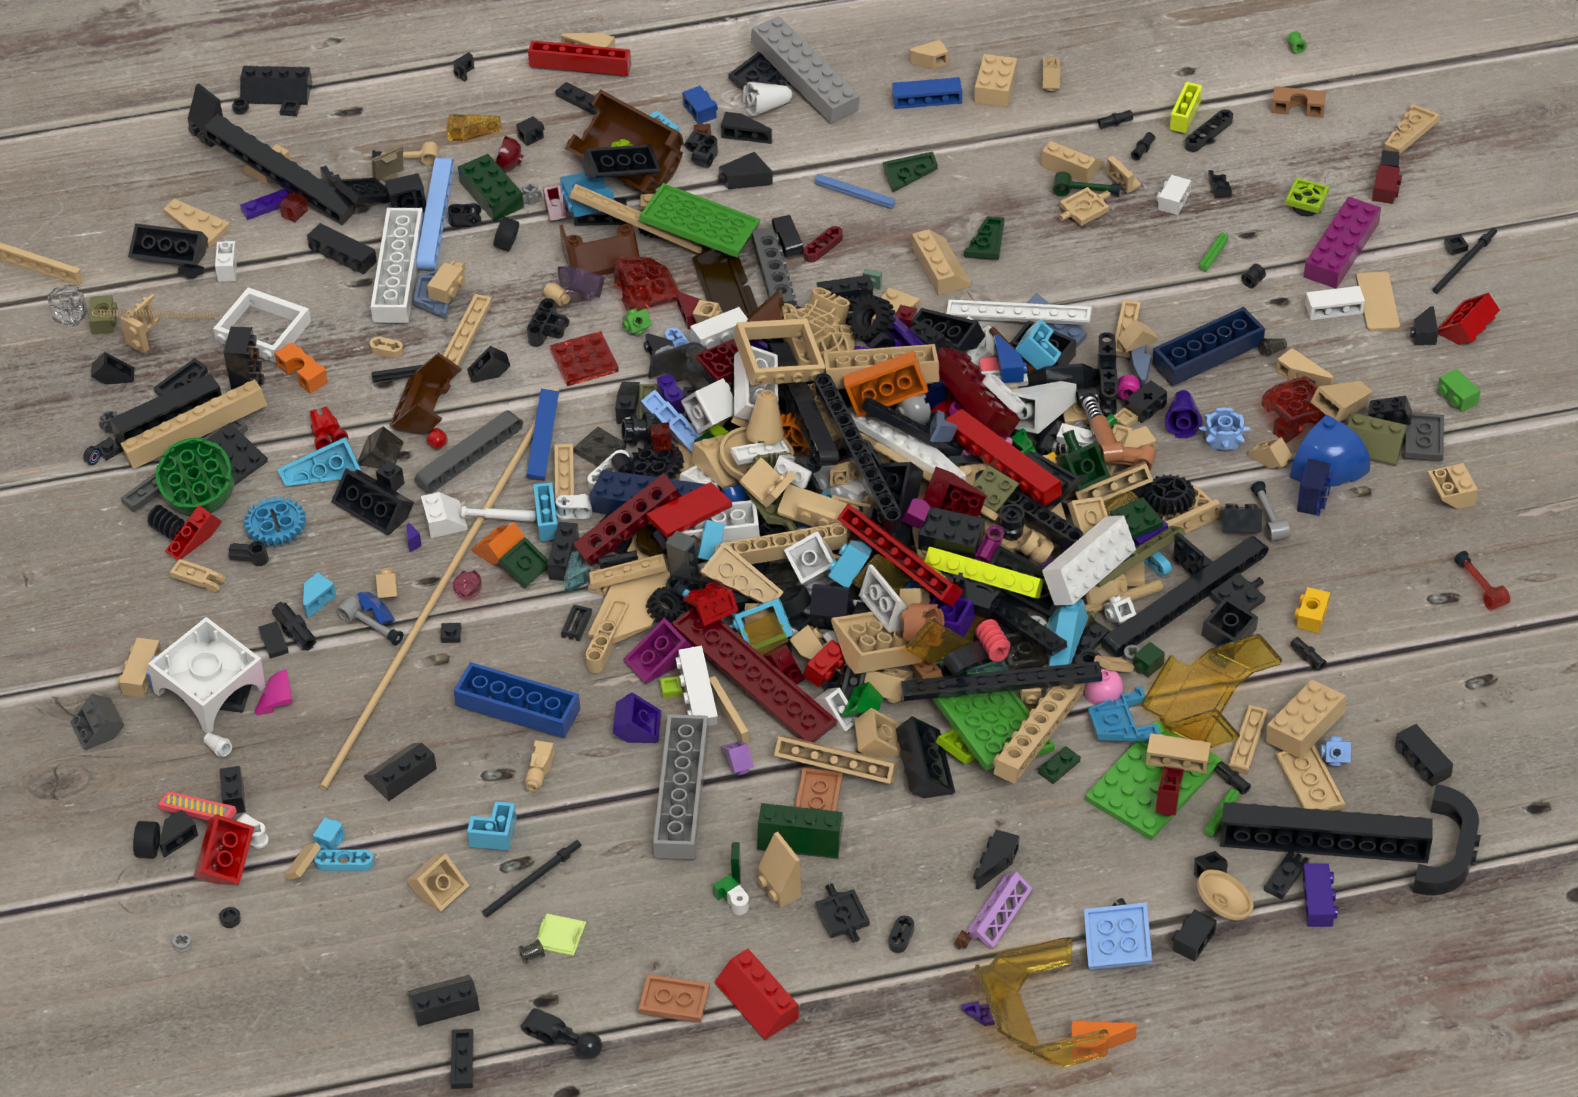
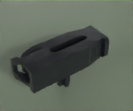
[922,572,1002,619]

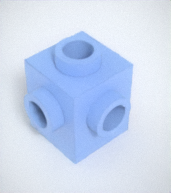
[1321,736,1351,766]

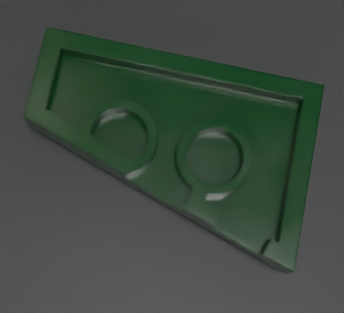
[964,216,1005,259]

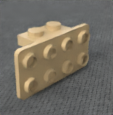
[777,484,859,538]

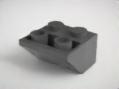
[71,694,124,750]

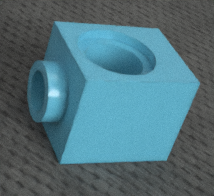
[313,818,345,850]

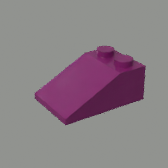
[623,618,693,684]

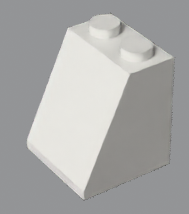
[681,378,734,434]

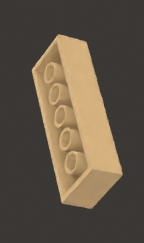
[823,344,939,390]

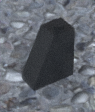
[718,151,773,190]

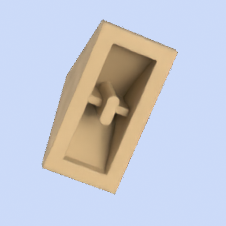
[1117,320,1158,352]

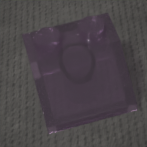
[557,266,605,300]

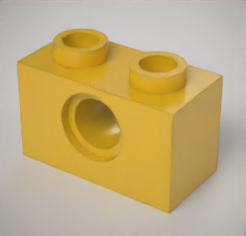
[1294,587,1330,633]

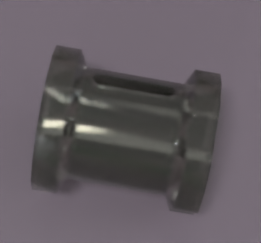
[519,939,545,964]

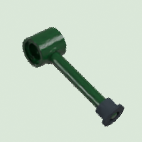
[1053,171,1121,196]

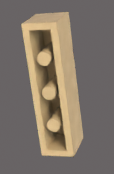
[1075,461,1153,501]

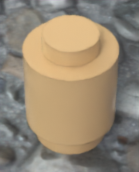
[543,283,570,306]

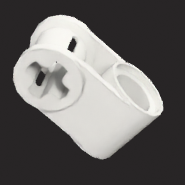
[555,494,592,520]
[236,813,269,849]

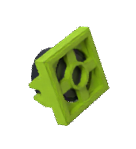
[1285,178,1330,216]

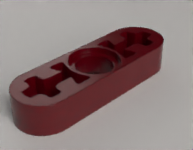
[804,226,843,262]

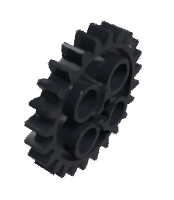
[629,441,685,479]

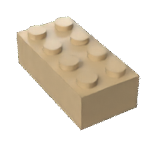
[1266,680,1346,759]

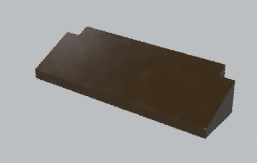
[692,248,758,318]

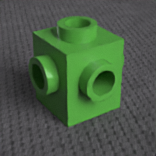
[622,308,652,336]

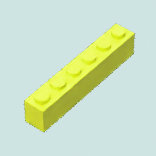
[925,547,1044,598]

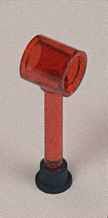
[1454,551,1510,611]

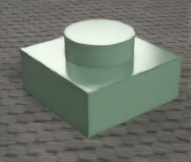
[863,269,882,289]

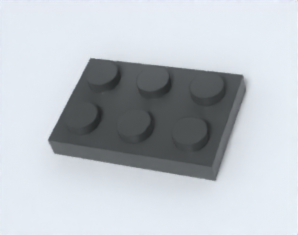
[1405,412,1444,461]

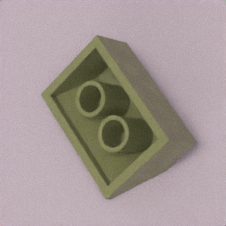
[1347,412,1407,467]

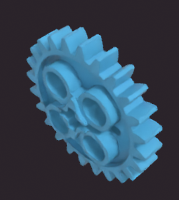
[244,496,306,547]

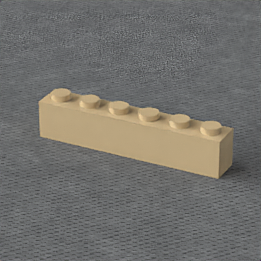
[774,735,899,784]

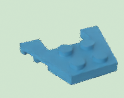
[1088,686,1161,742]

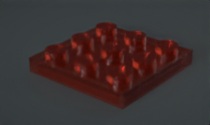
[549,331,619,386]

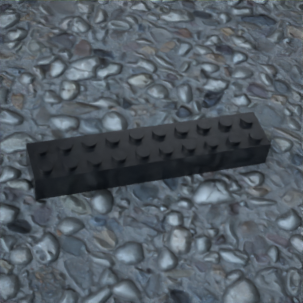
[1220,802,1433,864]

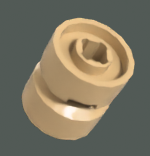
[1017,529,1054,564]

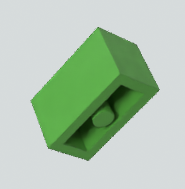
[1438,369,1481,412]

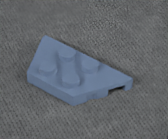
[413,269,451,318]

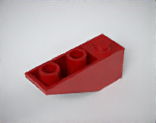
[165,505,222,560]

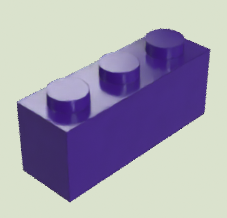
[1302,863,1338,927]

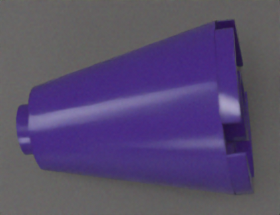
[1165,390,1202,438]

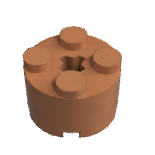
[901,603,944,644]

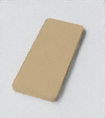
[1356,272,1400,331]

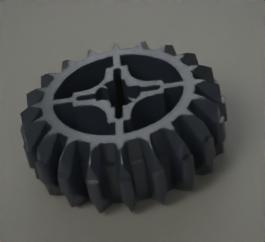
[1143,474,1195,516]

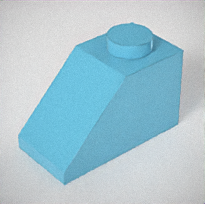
[303,573,336,618]

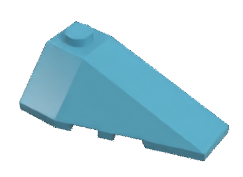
[277,437,361,486]
[1046,599,1088,666]

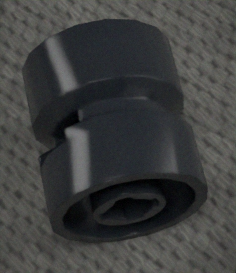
[999,504,1025,541]

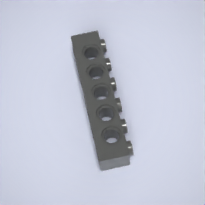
[752,227,797,306]

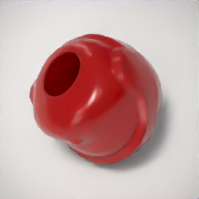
[427,428,448,449]

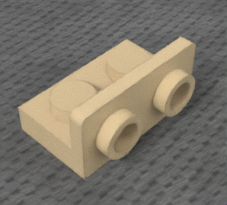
[1107,156,1141,193]

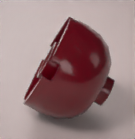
[495,135,524,171]

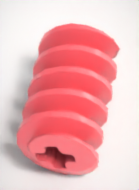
[975,619,1010,662]

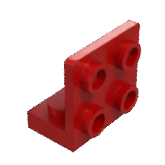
[683,582,739,626]

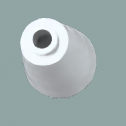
[743,82,792,116]

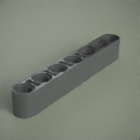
[415,410,523,493]

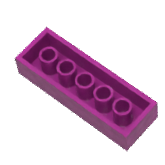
[1304,196,1381,289]

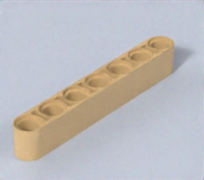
[715,523,848,564]

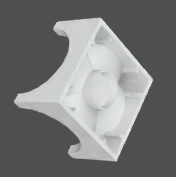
[148,617,266,734]

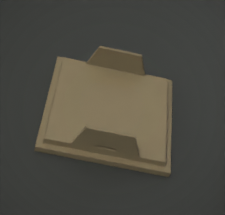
[371,146,404,181]

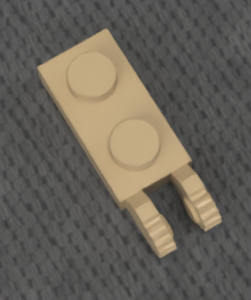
[169,559,225,592]

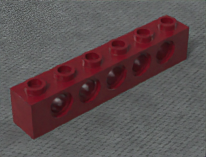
[573,473,682,566]

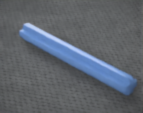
[815,174,895,208]

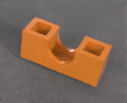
[274,342,327,393]

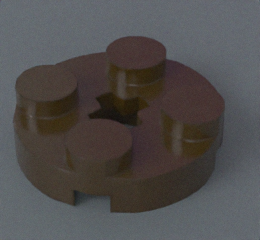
[636,524,667,557]

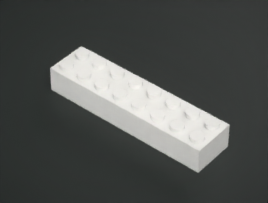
[371,208,424,323]

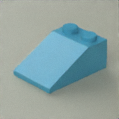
[828,540,873,587]

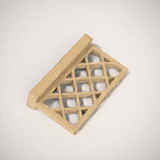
[1157,485,1221,533]

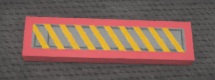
[157,791,237,821]

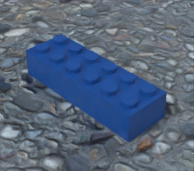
[454,662,580,738]

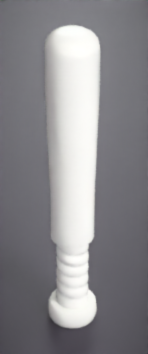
[461,506,537,522]

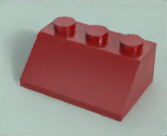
[1438,293,1500,345]
[194,814,254,885]

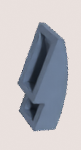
[1131,345,1151,388]

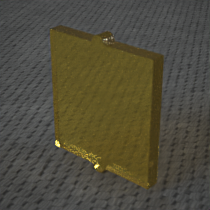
[743,612,789,655]

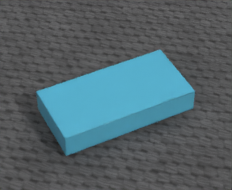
[697,520,725,560]

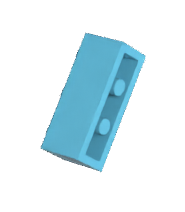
[533,482,558,541]

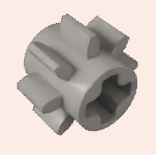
[521,183,542,205]

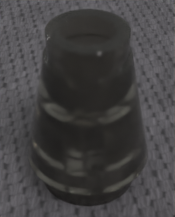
[1258,338,1287,356]

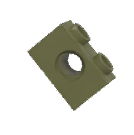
[89,295,118,334]

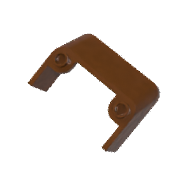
[559,222,640,280]
[390,352,462,434]

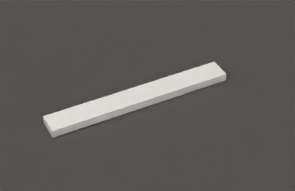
[946,300,1092,325]

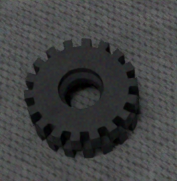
[849,295,896,343]

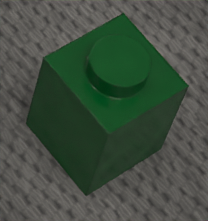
[1133,642,1165,678]

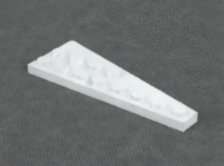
[851,413,966,480]

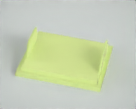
[534,913,586,956]

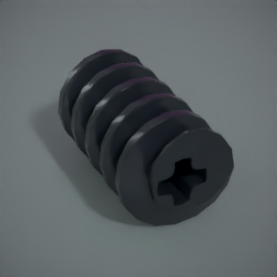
[147,505,185,541]

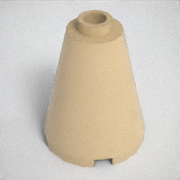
[746,390,784,445]

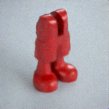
[310,406,349,450]

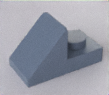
[930,410,958,442]

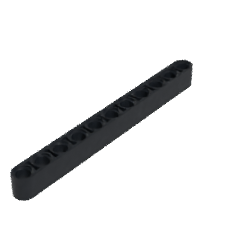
[767,342,839,466]
[815,373,902,533]
[1102,536,1269,657]

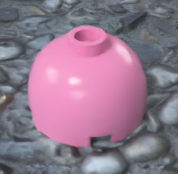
[1084,667,1123,705]

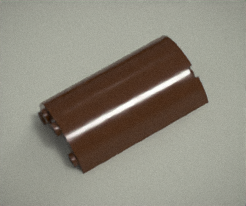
[565,89,684,194]

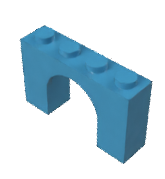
[558,172,614,217]

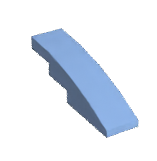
[641,390,701,453]

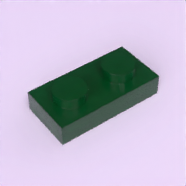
[1038,746,1081,784]

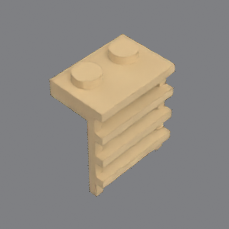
[120,294,160,353]

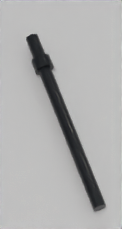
[1432,228,1497,294]
[482,840,582,918]

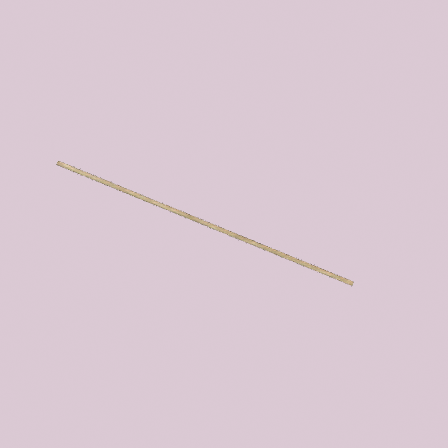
[320,388,559,790]

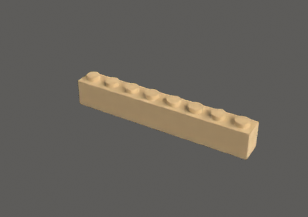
[120,379,267,469]

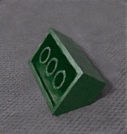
[757,803,844,859]

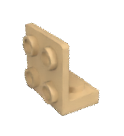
[739,458,797,508]

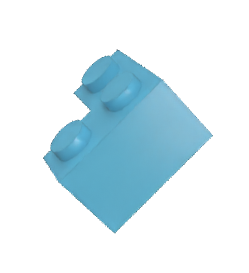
[1015,319,1061,370]
[467,802,517,851]

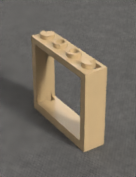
[733,318,826,385]

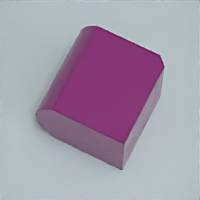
[901,498,930,529]

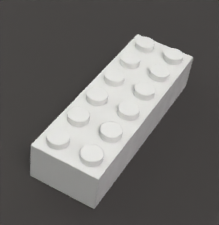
[1042,515,1136,605]

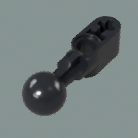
[520,1008,602,1060]

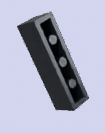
[307,223,377,274]

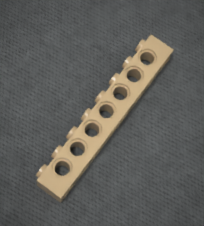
[993,683,1086,784]

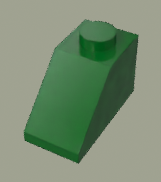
[842,682,884,718]

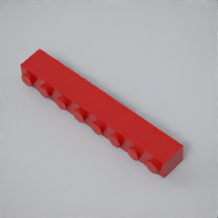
[945,409,1062,506]
[837,504,964,607]

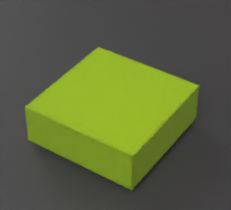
[660,676,683,698]

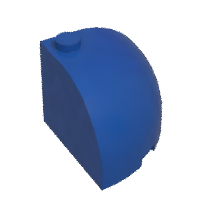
[1290,414,1370,487]

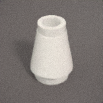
[203,733,232,757]

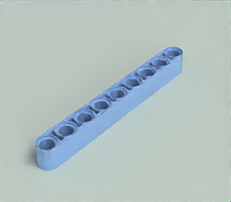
[416,158,454,270]

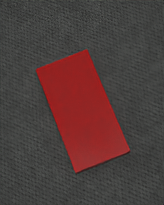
[647,482,732,539]

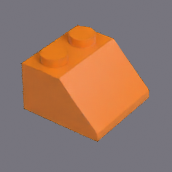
[471,522,525,565]

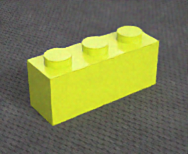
[1170,82,1203,133]

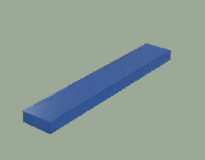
[526,388,559,481]

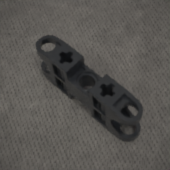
[1097,332,1118,416]

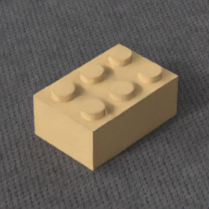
[975,54,1017,107]

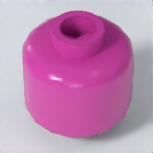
[1118,375,1141,402]

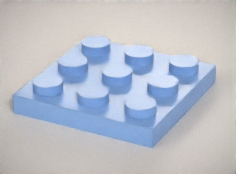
[1084,902,1153,970]

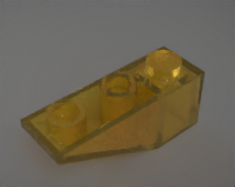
[446,114,502,141]

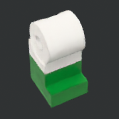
[713,874,749,915]

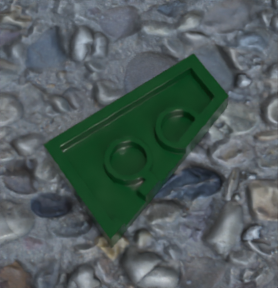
[883,151,938,192]

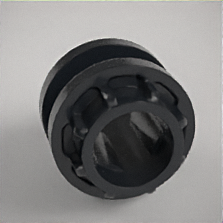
[621,414,659,446]

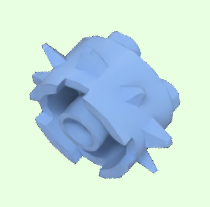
[1199,407,1251,450]

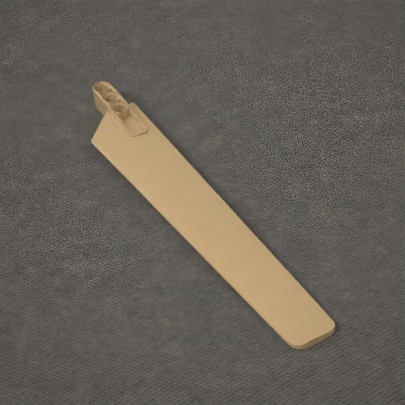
[586,419,726,674]

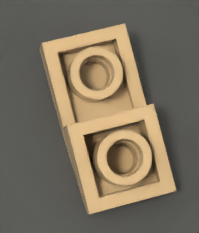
[829,461,859,486]

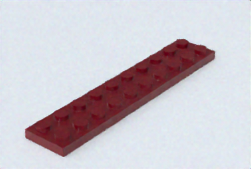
[672,606,837,742]

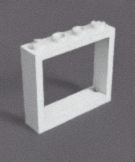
[213,287,311,363]

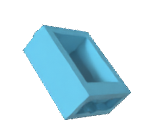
[733,597,794,649]

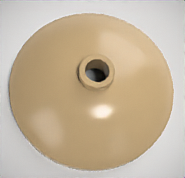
[1197,870,1254,920]

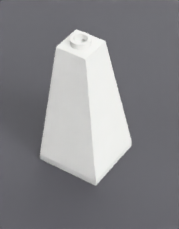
[1012,381,1076,434]

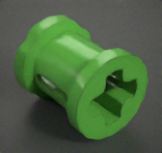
[1287,31,1307,53]

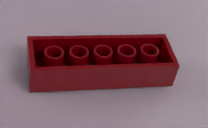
[937,347,1021,438]

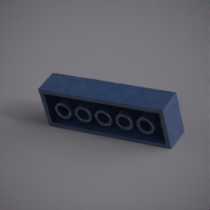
[1152,307,1265,386]
[589,470,705,514]

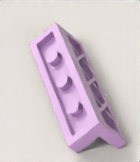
[966,871,1032,949]

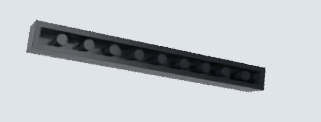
[204,114,355,225]

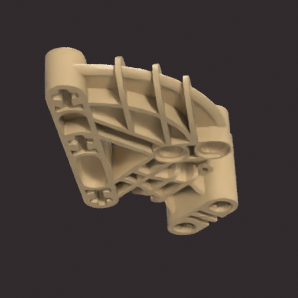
[782,287,855,366]

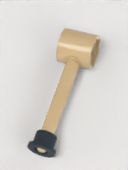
[372,142,439,166]

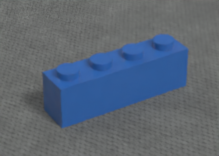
[892,77,962,109]

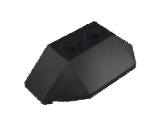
[1025,363,1099,390]

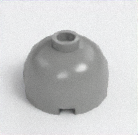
[895,394,931,425]

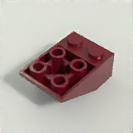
[695,339,738,382]
[923,466,987,517]

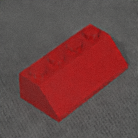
[715,949,799,1041]

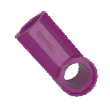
[975,525,1004,564]

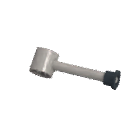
[1251,481,1290,541]
[336,596,404,646]

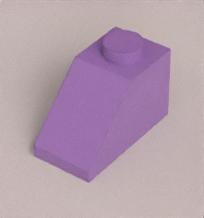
[720,741,754,775]

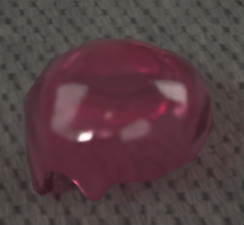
[453,570,482,599]

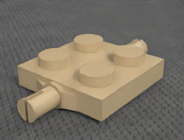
[1058,187,1110,226]

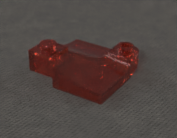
[614,257,679,311]
[1261,376,1326,426]

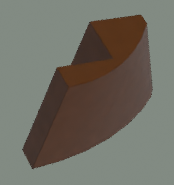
[747,289,784,343]

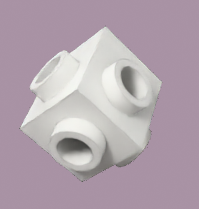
[1103,595,1136,625]

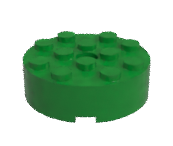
[155,438,235,516]

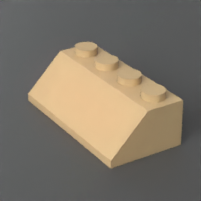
[912,229,972,295]

